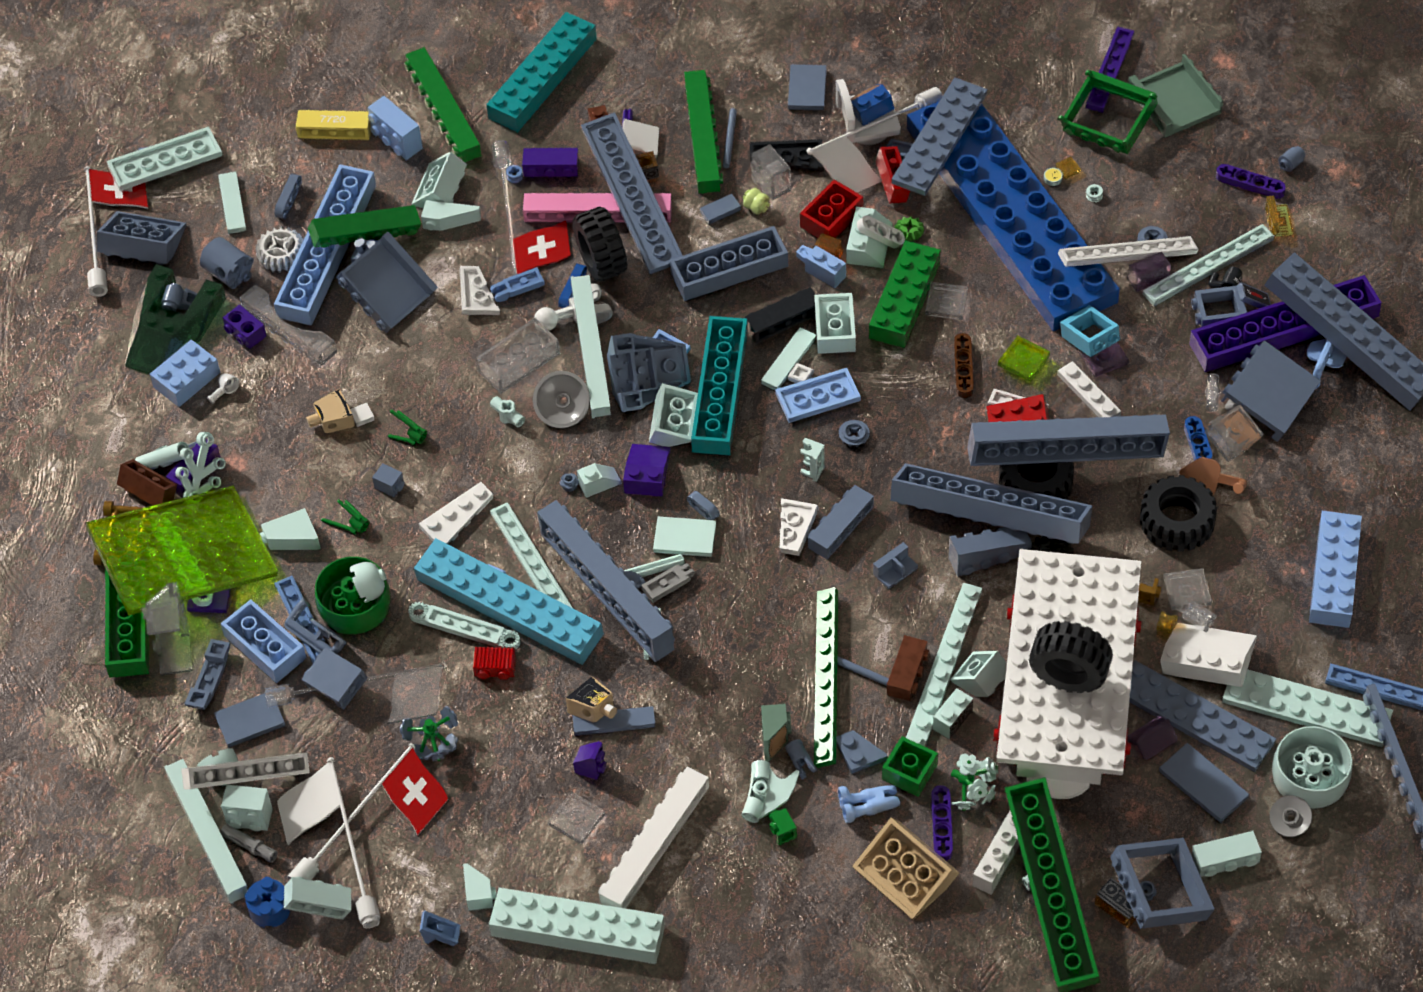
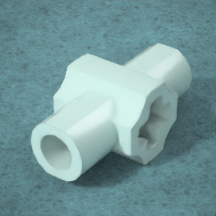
[490,396,525,428]

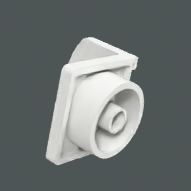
[836,79,901,145]

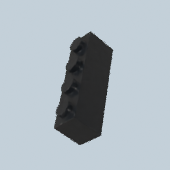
[745,287,816,344]

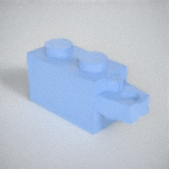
[796,245,846,288]

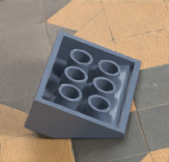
[97,211,186,264]

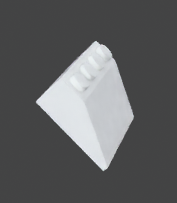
[1160,623,1257,687]

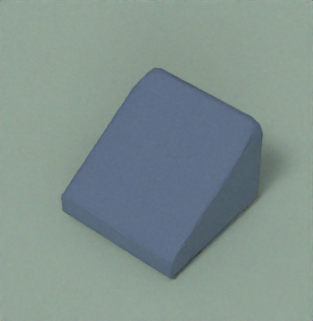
[178,288,202,312]

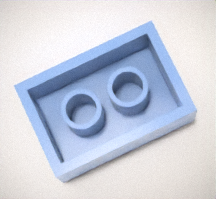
[367,96,423,160]
[150,340,220,407]

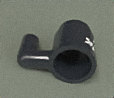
[1208,267,1243,288]

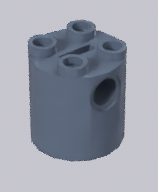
[200,237,254,289]

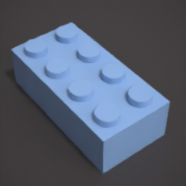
[221,599,307,683]

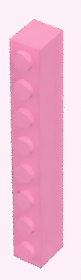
[523,193,672,222]

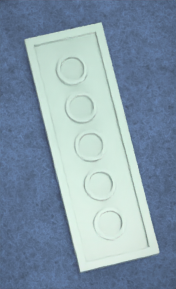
[107,127,222,191]

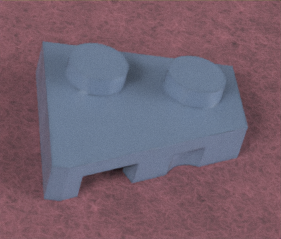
[836,730,888,774]

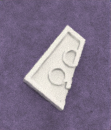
[460,266,500,315]
[780,498,819,556]

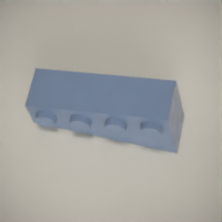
[949,527,1032,577]

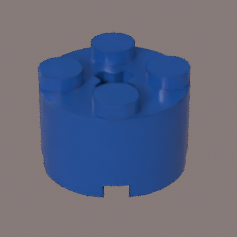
[245,877,290,927]

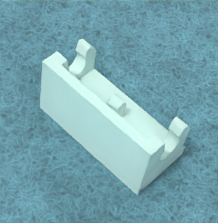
[800,438,825,482]

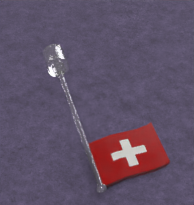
[491,140,571,276]

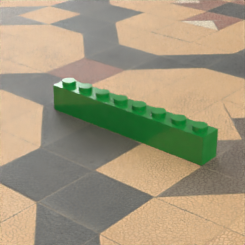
[404,47,482,162]
[684,70,723,194]

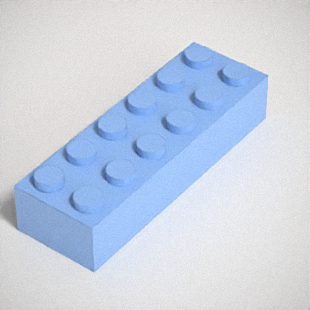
[1309,511,1362,628]

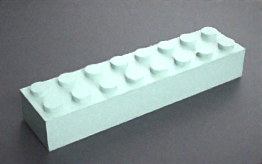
[489,887,665,964]

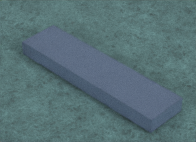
[572,706,655,736]

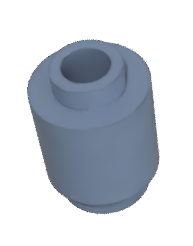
[1278,146,1306,172]
[161,283,184,312]

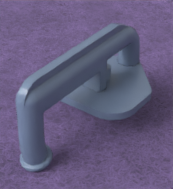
[285,597,347,654]

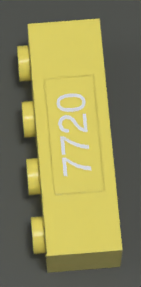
[296,110,371,140]

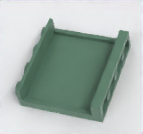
[1128,54,1223,138]

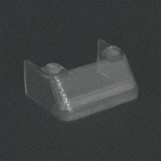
[142,582,193,676]

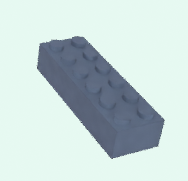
[670,226,788,301]

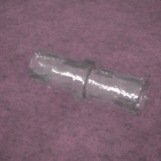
[1205,373,1220,412]

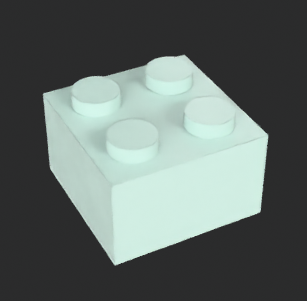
[221,784,273,831]

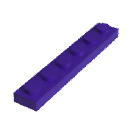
[1086,26,1134,113]

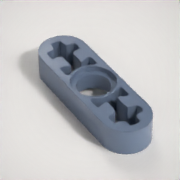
[274,174,302,219]

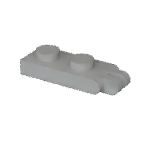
[642,563,695,603]

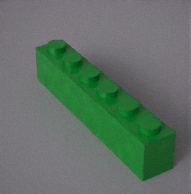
[308,205,422,248]

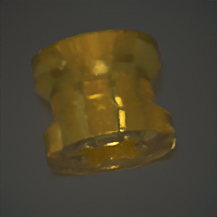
[1156,611,1178,634]

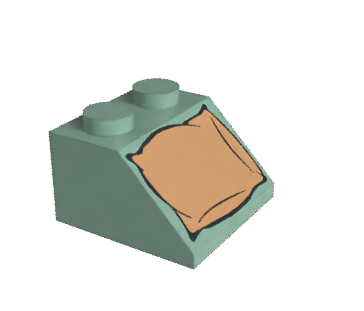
[761,704,791,762]

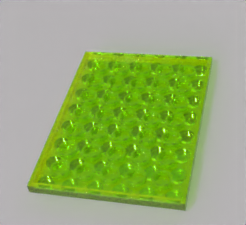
[86,485,278,615]

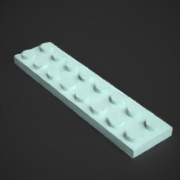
[1222,669,1393,747]

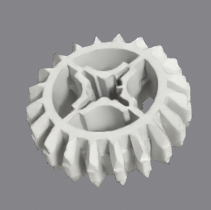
[255,226,304,272]

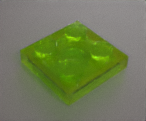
[998,335,1050,382]

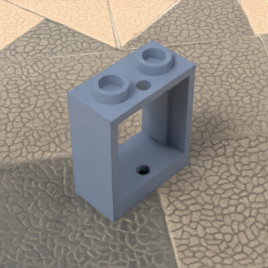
[1191,286,1247,327]

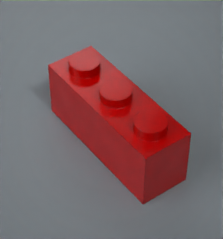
[875,146,910,204]

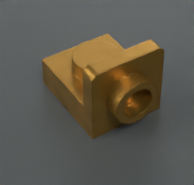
[1138,578,1161,605]

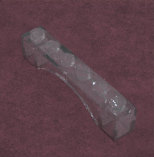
[239,284,337,366]

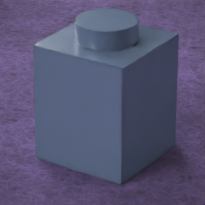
[372,463,404,497]

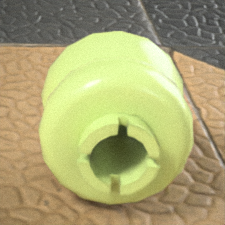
[742,188,770,215]

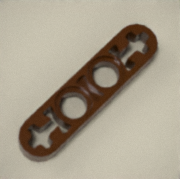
[954,333,973,398]

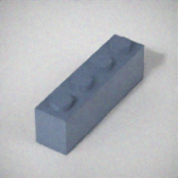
[807,485,874,560]

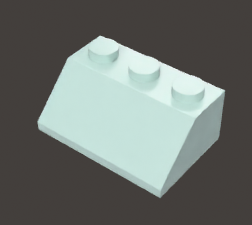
[412,152,467,208]
[846,206,893,268]
[649,383,698,447]

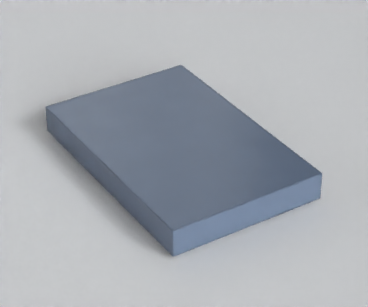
[788,64,826,110]
[214,691,285,748]

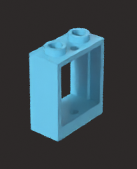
[1060,305,1120,357]

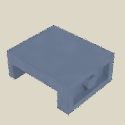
[301,648,368,710]

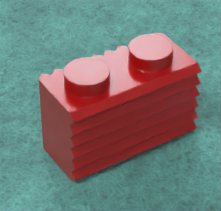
[473,647,516,680]

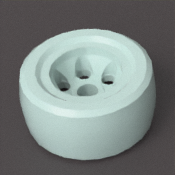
[1272,726,1353,808]

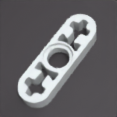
[857,215,905,248]

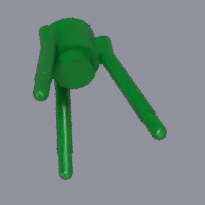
[388,410,427,446]
[321,499,370,535]

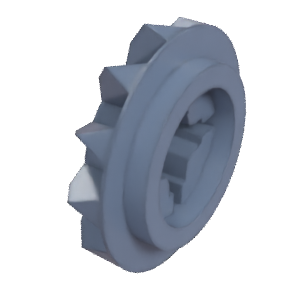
[1137,226,1168,241]
[839,420,870,447]

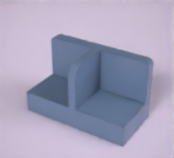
[873,542,918,589]

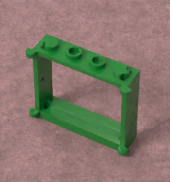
[1058,70,1158,155]

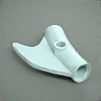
[135,441,197,470]
[741,760,799,823]

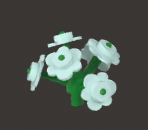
[951,754,999,811]

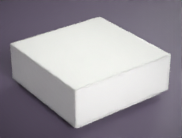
[788,363,814,383]
[350,403,375,427]

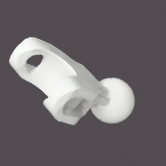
[534,284,613,331]

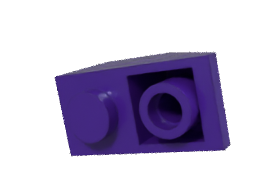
[573,741,606,780]

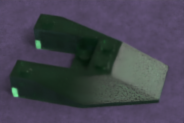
[125,264,226,374]

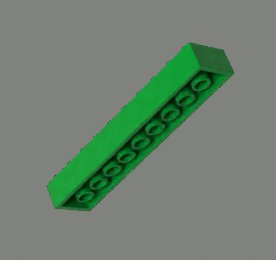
[1005,777,1101,992]

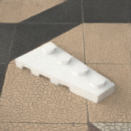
[419,482,493,544]

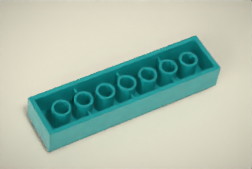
[486,12,597,132]
[691,316,748,455]

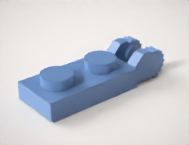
[490,268,545,302]

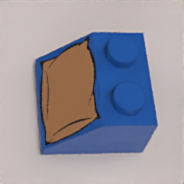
[850,84,894,126]

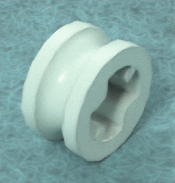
[1086,184,1103,202]

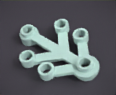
[175,432,226,506]

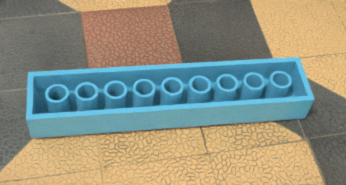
[414,538,604,665]

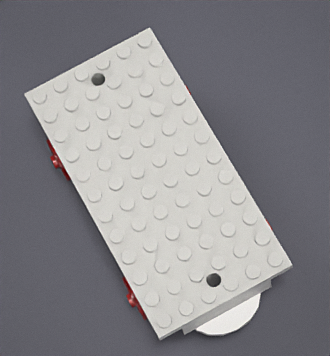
[993,549,1141,799]

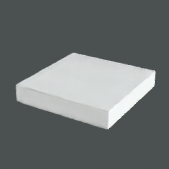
[622,119,659,159]

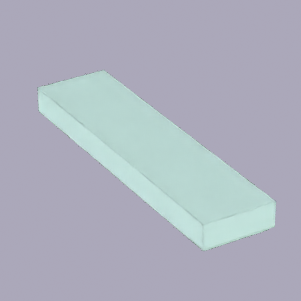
[218,172,246,234]
[761,327,816,390]

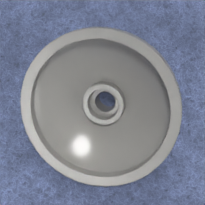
[533,371,590,428]

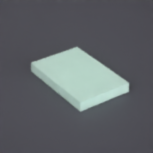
[653,516,716,557]

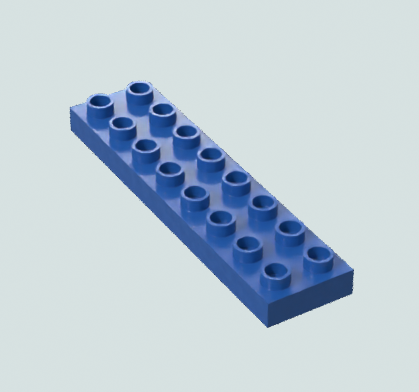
[907,101,1120,331]

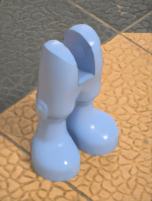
[838,785,900,823]

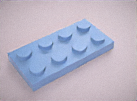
[775,368,861,423]

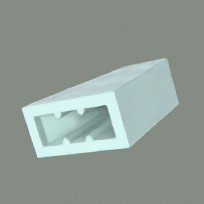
[260,508,321,550]

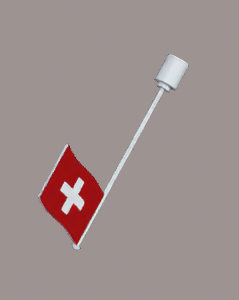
[84,166,148,297]
[287,743,448,880]

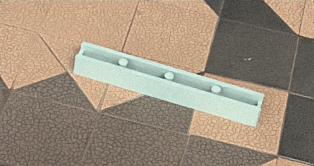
[571,275,611,418]
[164,759,248,904]

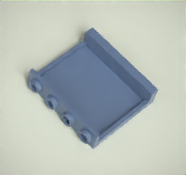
[336,232,438,333]
[1221,341,1321,442]

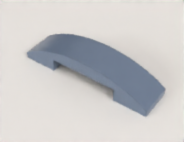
[185,639,230,710]

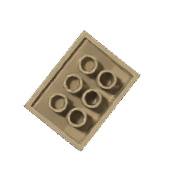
[852,818,959,920]

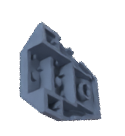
[607,333,691,412]

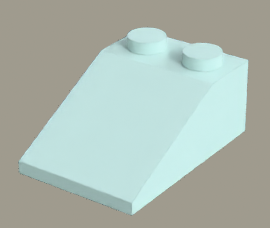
[814,293,856,354]

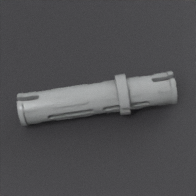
[220,824,278,863]

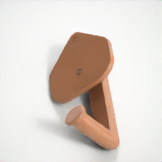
[1179,457,1247,495]

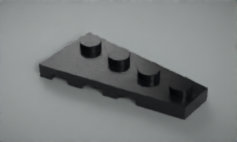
[749,139,824,172]

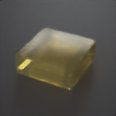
[1055,156,1081,179]

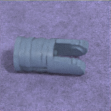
[785,739,817,779]

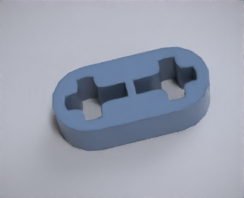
[687,491,720,520]

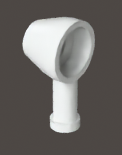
[207,373,240,404]

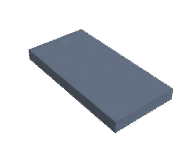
[1159,743,1249,823]

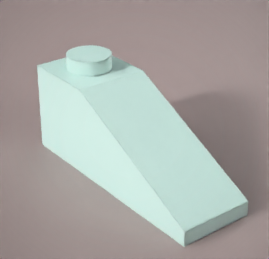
[421,200,481,231]

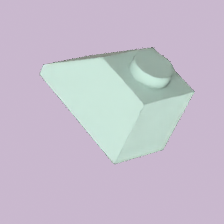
[577,463,622,498]
[463,863,496,911]

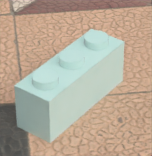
[1191,831,1262,877]
[284,877,351,920]

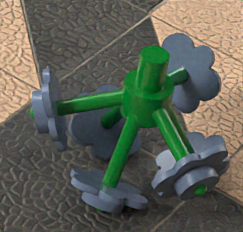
[400,706,458,761]

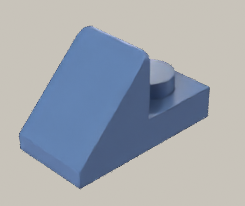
[420,911,461,946]

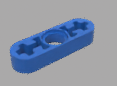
[558,263,587,308]
[1184,416,1213,461]

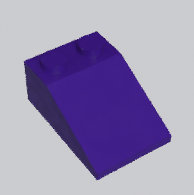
[623,444,670,497]

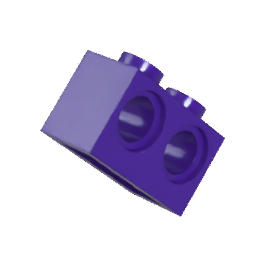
[223,304,267,349]

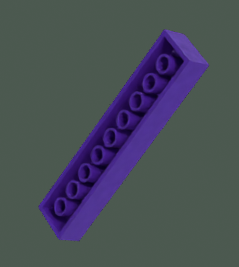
[1189,275,1382,373]

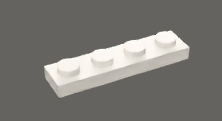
[1057,361,1121,417]

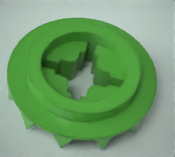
[895,216,924,241]

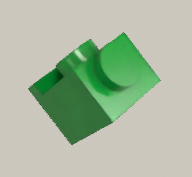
[769,808,797,846]

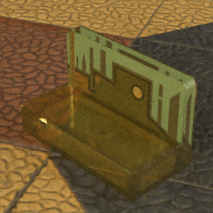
[1265,196,1293,237]

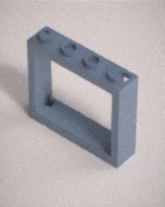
[1110,838,1214,929]

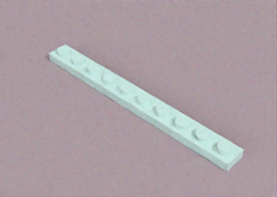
[906,583,982,747]

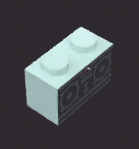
[933,688,973,739]

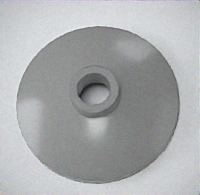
[1270,795,1312,837]

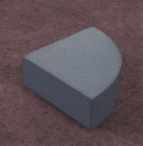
[624,571,646,588]

